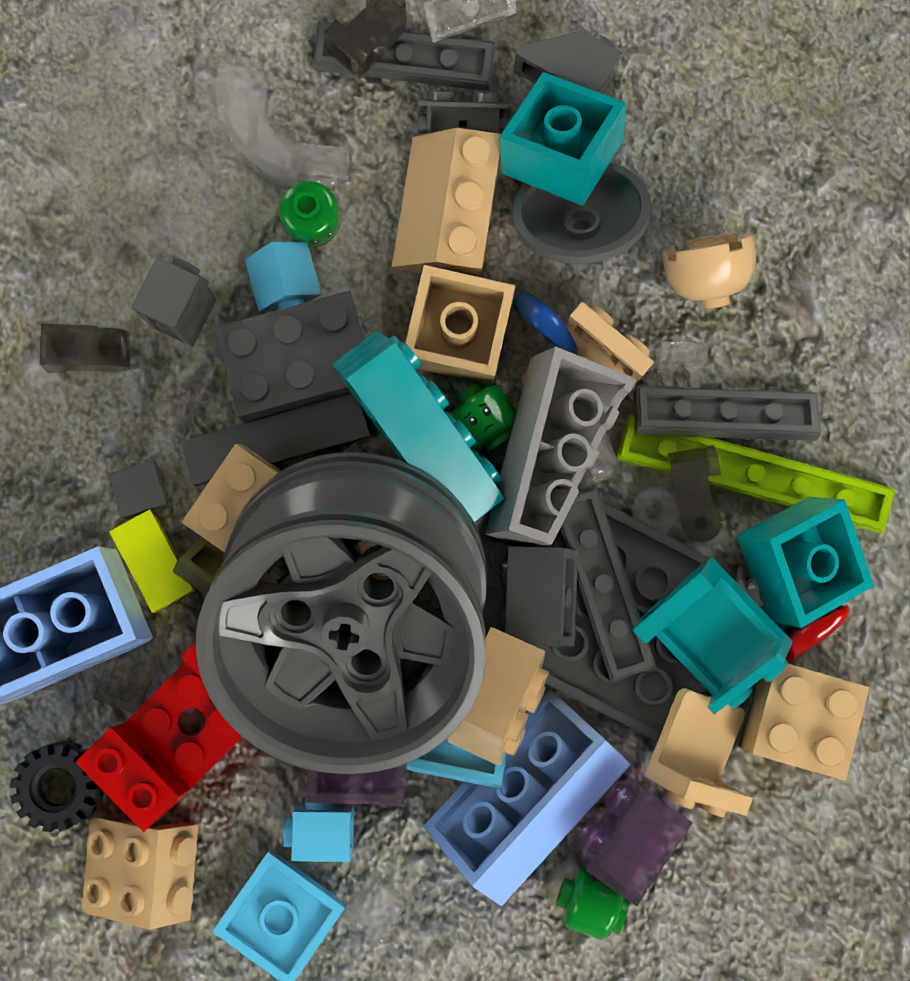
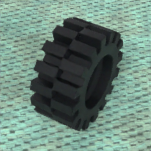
[10,741,104,832]

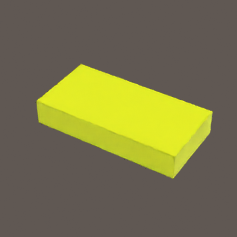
[109,509,196,613]

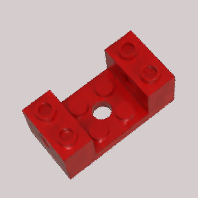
[75,642,242,832]

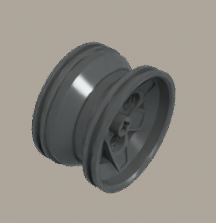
[196,452,486,774]

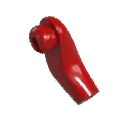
[785,604,850,663]

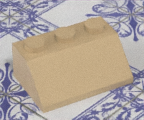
[392,128,501,277]

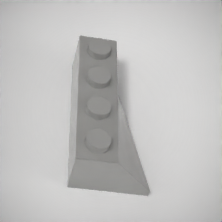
[485,346,637,547]

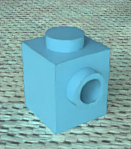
[245,242,321,312]
[283,797,354,862]

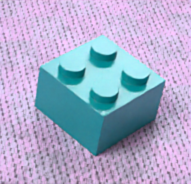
[499,72,626,206]
[737,497,874,628]

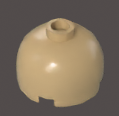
[661,232,756,309]

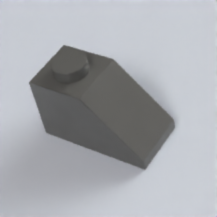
[514,30,622,94]

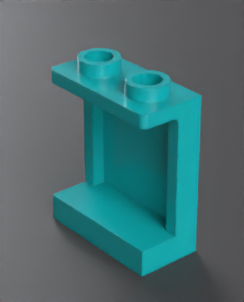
[632,556,793,714]

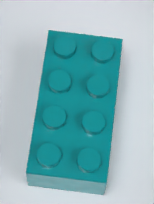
[331,331,505,522]

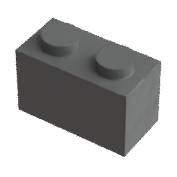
[131,257,217,347]
[500,547,578,646]

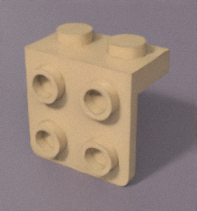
[522,302,654,399]
[644,688,753,817]
[82,817,198,930]

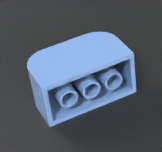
[0,546,153,705]

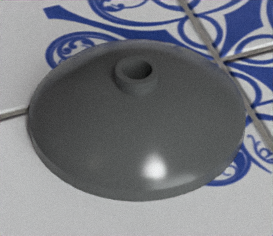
[512,162,651,264]

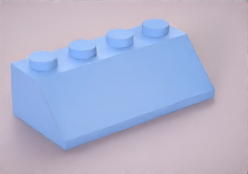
[423,689,631,906]

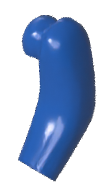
[512,291,578,355]

